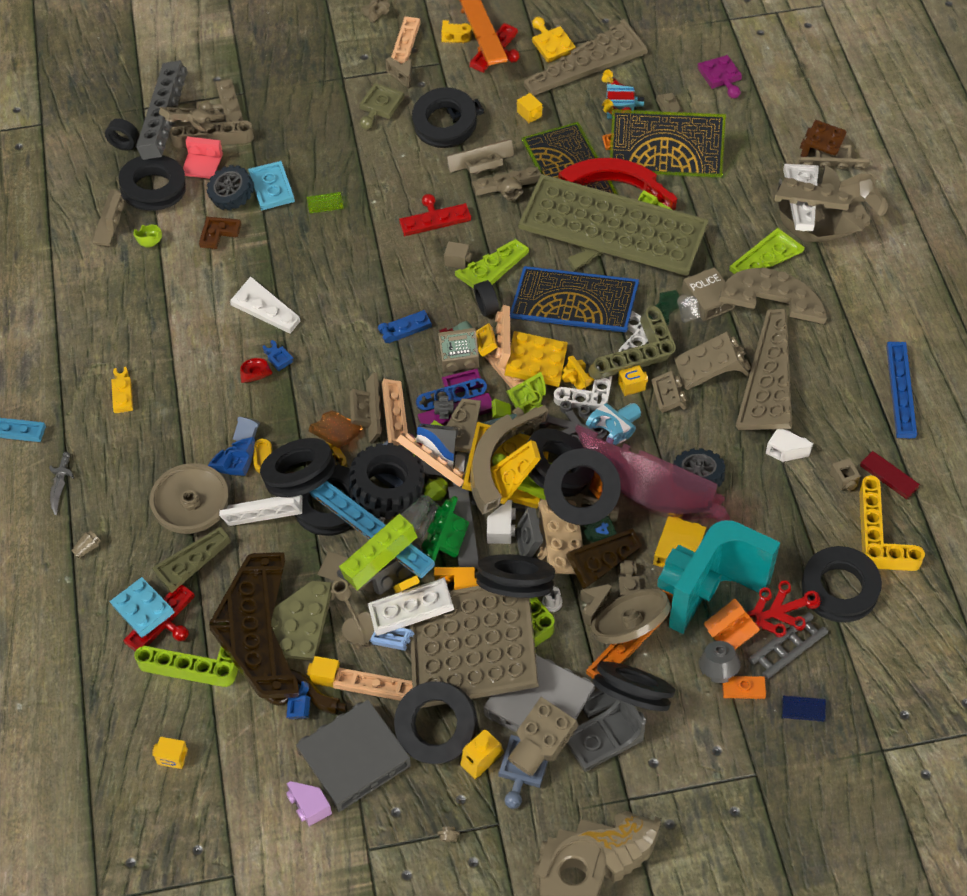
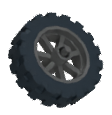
[207,165,254,210]
[673,448,725,494]

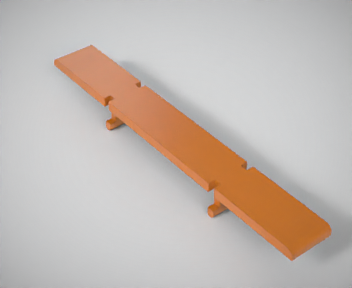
[459,0,507,65]

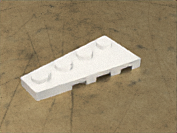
[230,277,300,333]

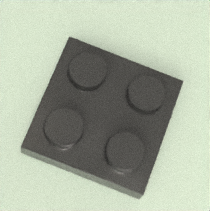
[515,508,543,557]

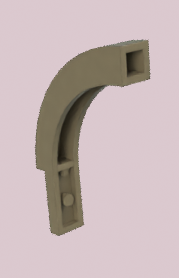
[470,405,548,515]

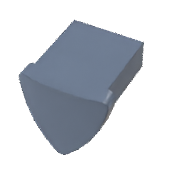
[233,417,260,441]

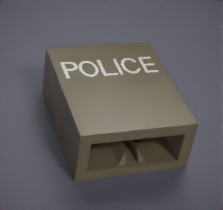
[682,267,735,322]

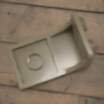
[674,332,751,390]

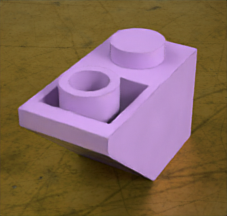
[286,781,332,826]

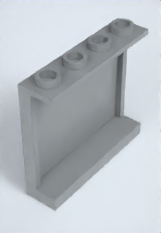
[484,654,595,733]

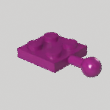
[697,55,742,99]

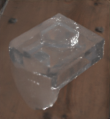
[677,294,701,323]

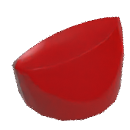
[240,358,273,383]

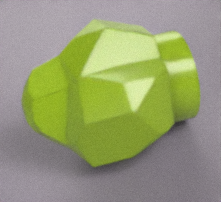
[423,477,448,502]

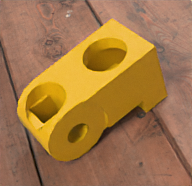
[442,20,472,43]

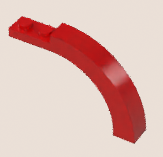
[558,158,677,210]

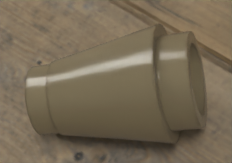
[71,530,101,559]

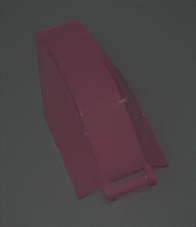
[575,425,730,522]

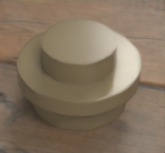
[438,827,459,842]

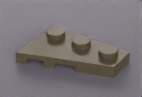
[447,398,481,453]

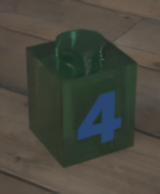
[583,515,617,543]

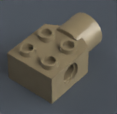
[507,697,578,777]

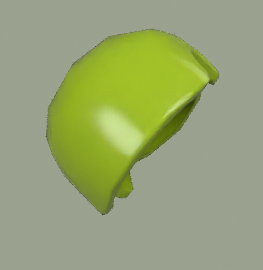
[133,224,162,248]

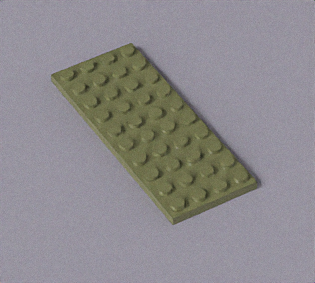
[518,174,709,276]

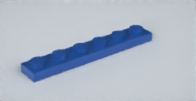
[886,342,917,438]

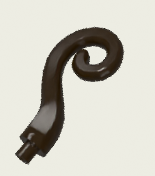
[265,669,347,715]

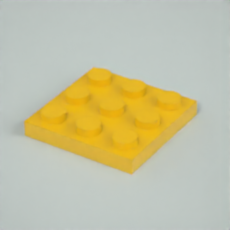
[504,331,568,387]

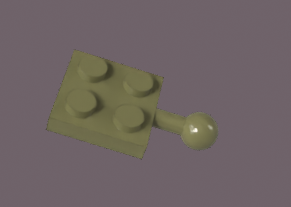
[359,83,405,130]

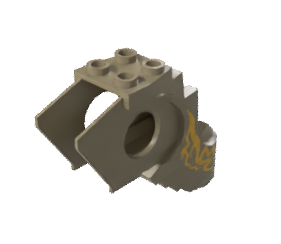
[533,811,662,896]

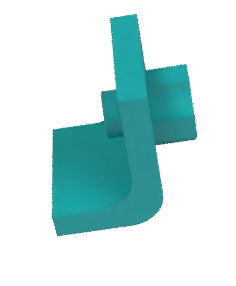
[657,520,780,634]

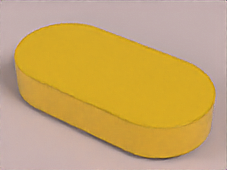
[253,439,273,473]

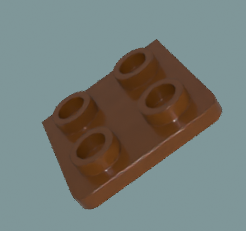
[800,119,847,157]

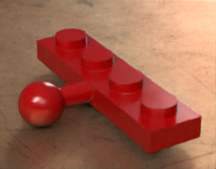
[470,23,520,73]
[399,194,471,237]
[123,585,195,651]

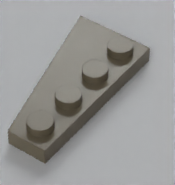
[775,177,853,210]

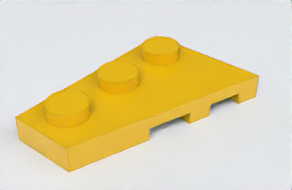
[490,440,541,504]

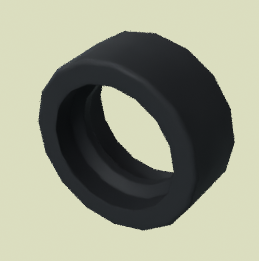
[105,119,139,151]
[474,280,499,317]

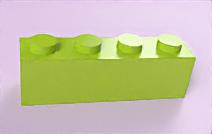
[339,513,417,591]

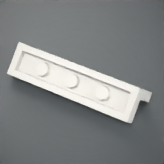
[219,495,303,526]

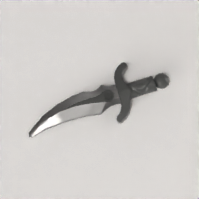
[49,452,74,515]

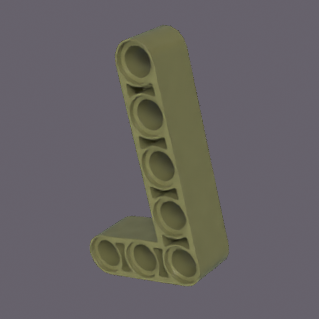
[588,306,676,380]

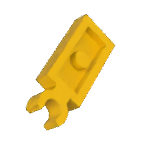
[111,367,133,413]

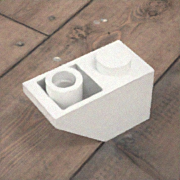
[766,429,813,462]
[487,500,516,544]

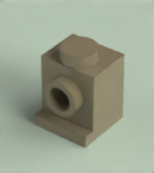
[830,458,861,491]

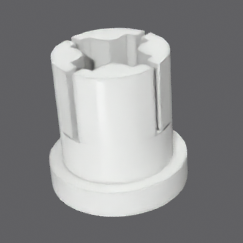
[542,586,562,612]

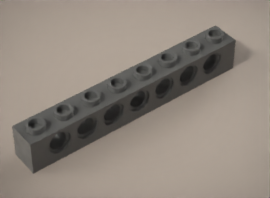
[136,60,188,160]

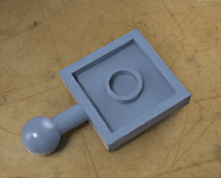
[499,735,548,809]

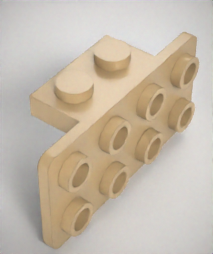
[536,500,583,574]

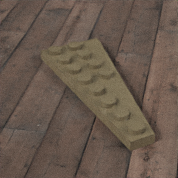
[524,19,648,96]
[736,309,792,430]

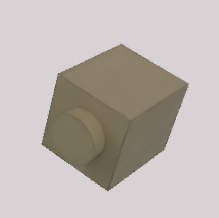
[444,241,472,269]

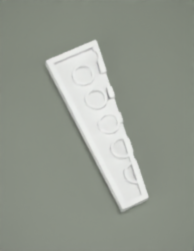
[783,164,819,231]

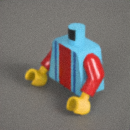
[602,69,644,119]

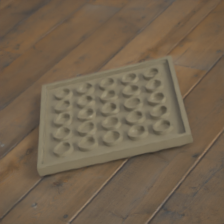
[410,586,539,708]

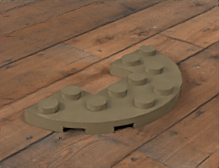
[719,268,827,324]

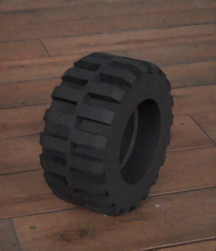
[349,443,425,519]

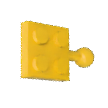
[532,17,576,63]

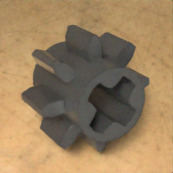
[434,396,454,419]

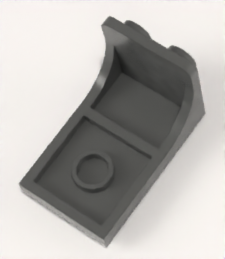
[567,699,646,772]

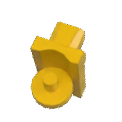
[562,356,594,390]

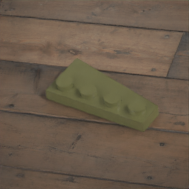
[152,527,231,593]

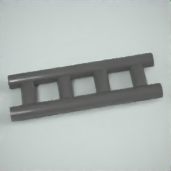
[748,612,828,680]

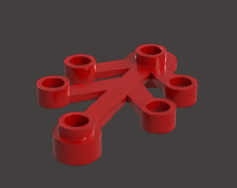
[747,580,821,638]

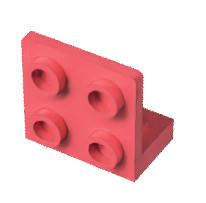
[183,136,223,179]

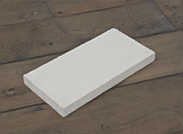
[368,577,455,636]

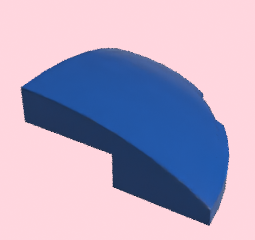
[208,437,255,476]

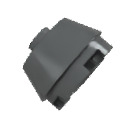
[699,641,741,683]

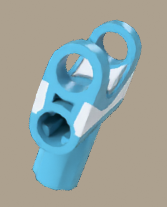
[586,403,641,446]

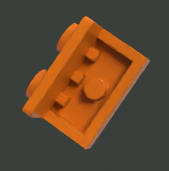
[704,599,760,650]

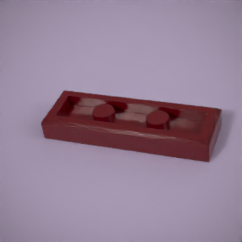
[860,451,920,500]

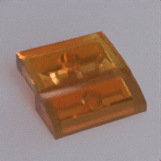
[308,410,363,448]

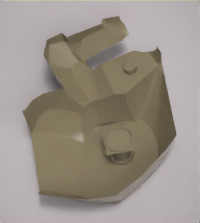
[777,166,889,242]

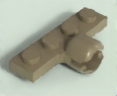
[159,107,225,132]
[471,167,541,201]

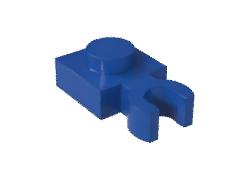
[263,340,294,371]
[286,681,310,720]

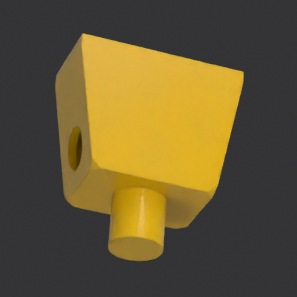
[460,729,504,780]

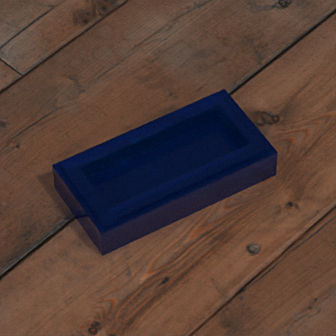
[782,696,826,722]

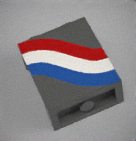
[415,423,458,478]

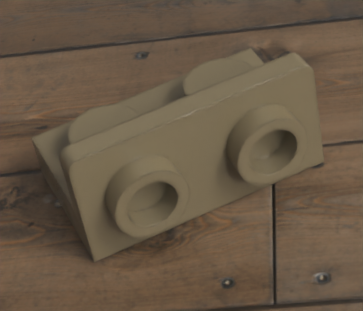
[651,371,687,413]

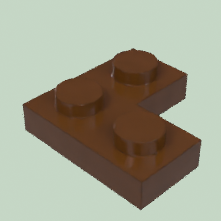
[199,217,242,249]

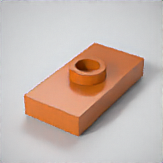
[722,676,766,699]

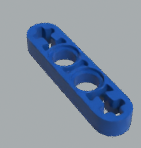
[416,378,487,411]

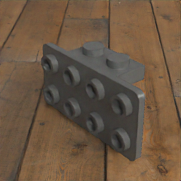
[337,542,421,595]

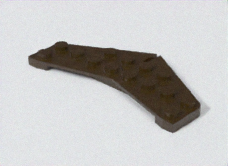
[209,552,299,699]

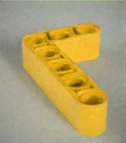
[859,475,925,571]

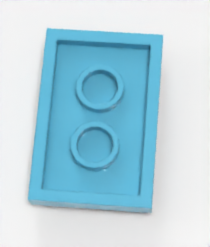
[248,161,295,210]
[109,577,175,638]

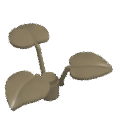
[328,579,375,645]

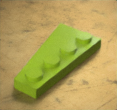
[729,228,805,274]
[455,239,529,289]

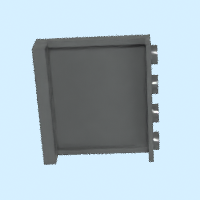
[296,700,411,812]

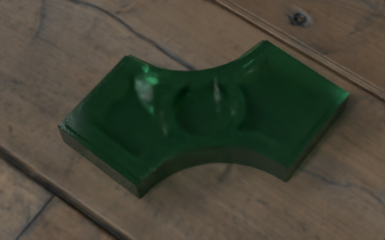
[648,290,682,325]

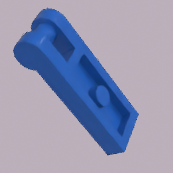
[378,310,432,343]

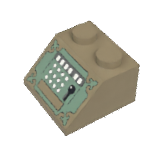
[438,328,479,373]

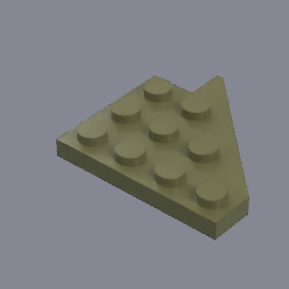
[271,581,332,661]

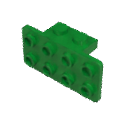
[421,496,470,561]

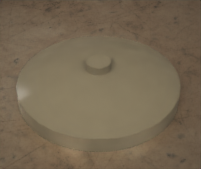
[150,463,229,534]
[591,589,671,644]

